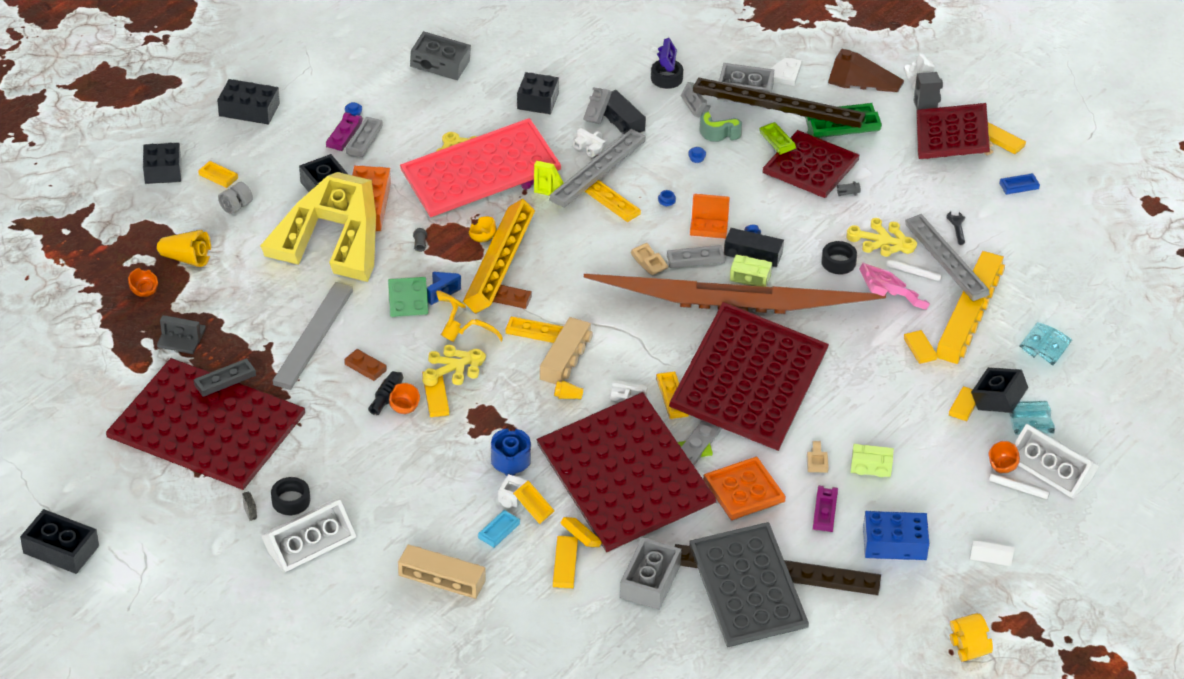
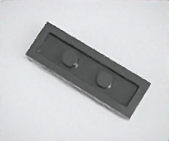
[194,358,256,397]

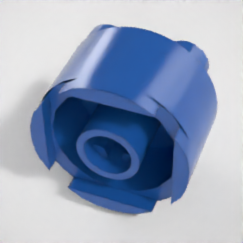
[491,428,531,476]

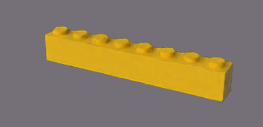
[463,199,535,314]
[937,251,1005,364]

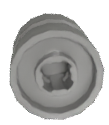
[218,182,253,214]

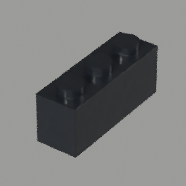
[604,90,646,134]
[724,228,784,267]

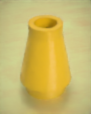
[554,380,584,400]

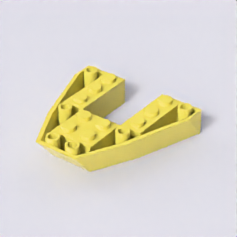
[260,172,376,282]

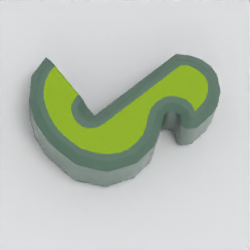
[699,111,742,142]

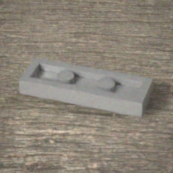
[346,117,383,157]
[667,245,725,268]

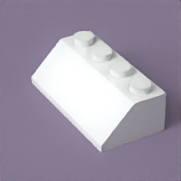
[1014,424,1099,498]
[261,500,357,572]

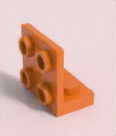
[690,194,730,239]

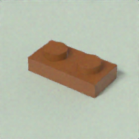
[493,285,532,309]
[344,349,387,381]

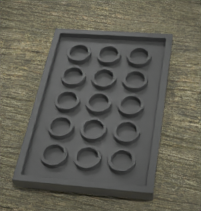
[689,522,809,648]

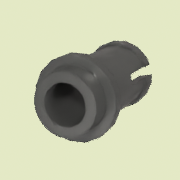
[837,181,861,196]
[413,228,427,252]

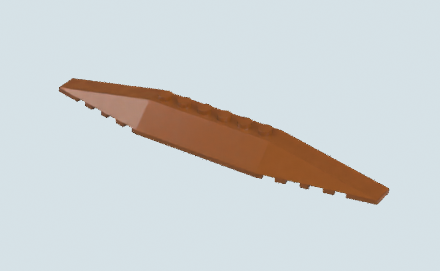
[584,273,886,314]

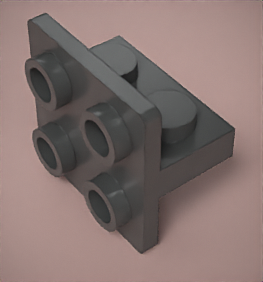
[157,315,206,354]

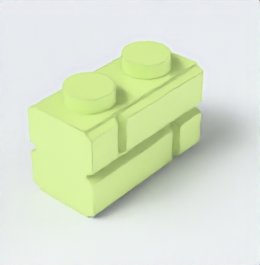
[730,255,772,287]
[851,444,894,477]

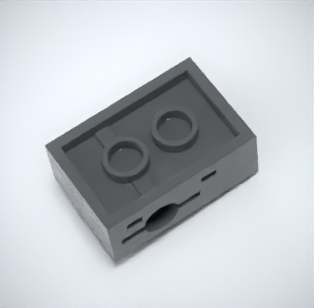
[410,31,471,81]

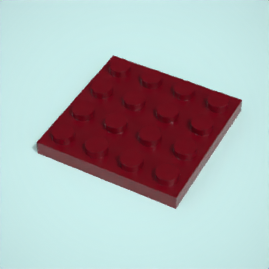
[916,103,990,159]
[763,130,860,198]

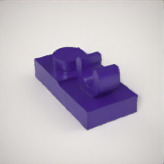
[657,37,677,72]

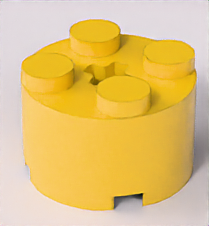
[949,613,993,662]

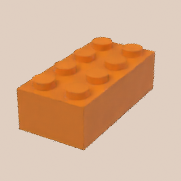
[344,165,391,231]

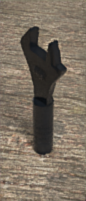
[946,211,965,245]

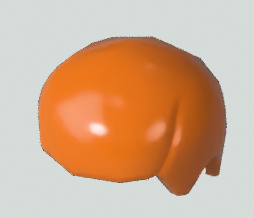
[128,268,158,297]
[389,383,420,414]
[989,441,1020,473]

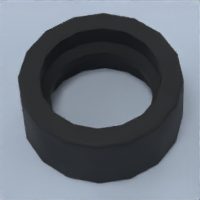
[651,60,684,89]
[821,241,857,274]
[271,477,310,515]

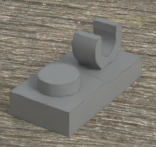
[680,82,711,117]
[583,87,612,124]

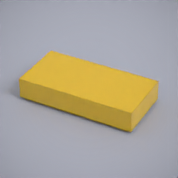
[198,161,238,188]
[904,330,937,364]
[949,386,976,422]
[513,480,554,524]
[560,517,601,547]

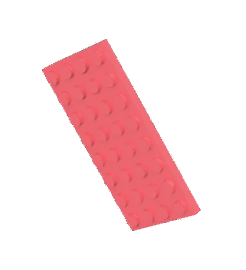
[400,118,561,218]

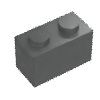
[913,72,943,110]

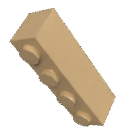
[540,317,593,384]
[398,544,486,599]

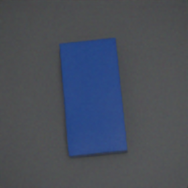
[999,173,1040,195]

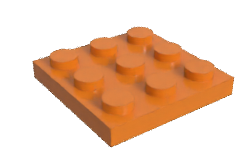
[703,456,786,520]

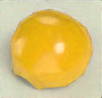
[469,216,497,243]

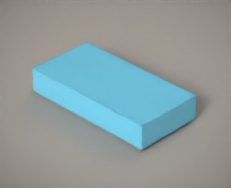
[478,510,520,548]

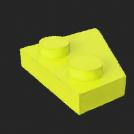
[534,161,564,196]

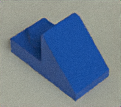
[427,272,461,305]

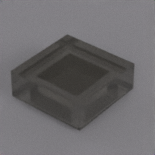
[242,491,257,521]

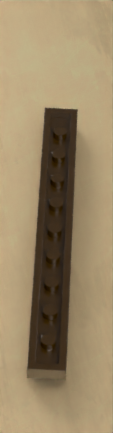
[693,77,866,128]
[675,544,881,595]

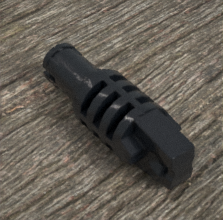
[368,371,404,415]

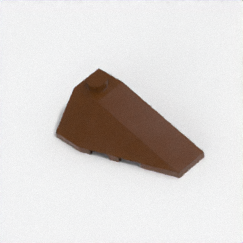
[828,49,904,92]

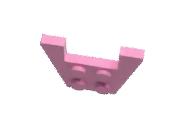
[859,263,930,310]

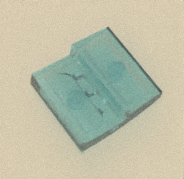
[1019,322,1072,366]
[1009,401,1055,435]

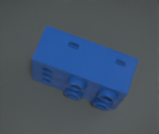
[863,511,930,560]

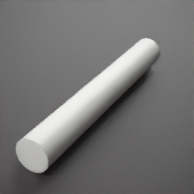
[887,259,942,282]
[989,474,1050,500]

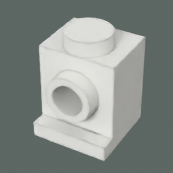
[498,474,527,508]

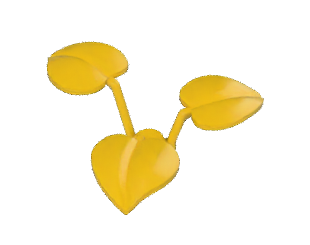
[436,290,503,342]

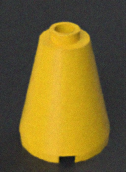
[157,230,211,267]

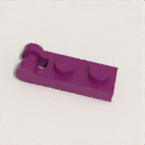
[326,112,363,151]
[812,485,838,532]

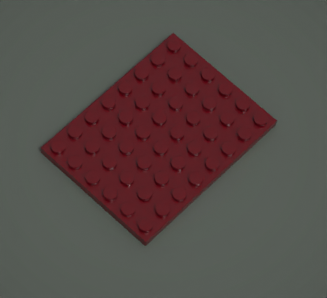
[669,302,829,451]
[106,358,305,490]
[536,392,716,553]

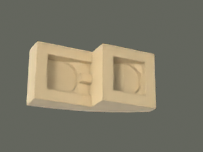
[631,243,669,275]

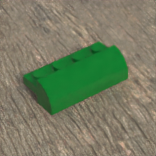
[805,103,882,138]

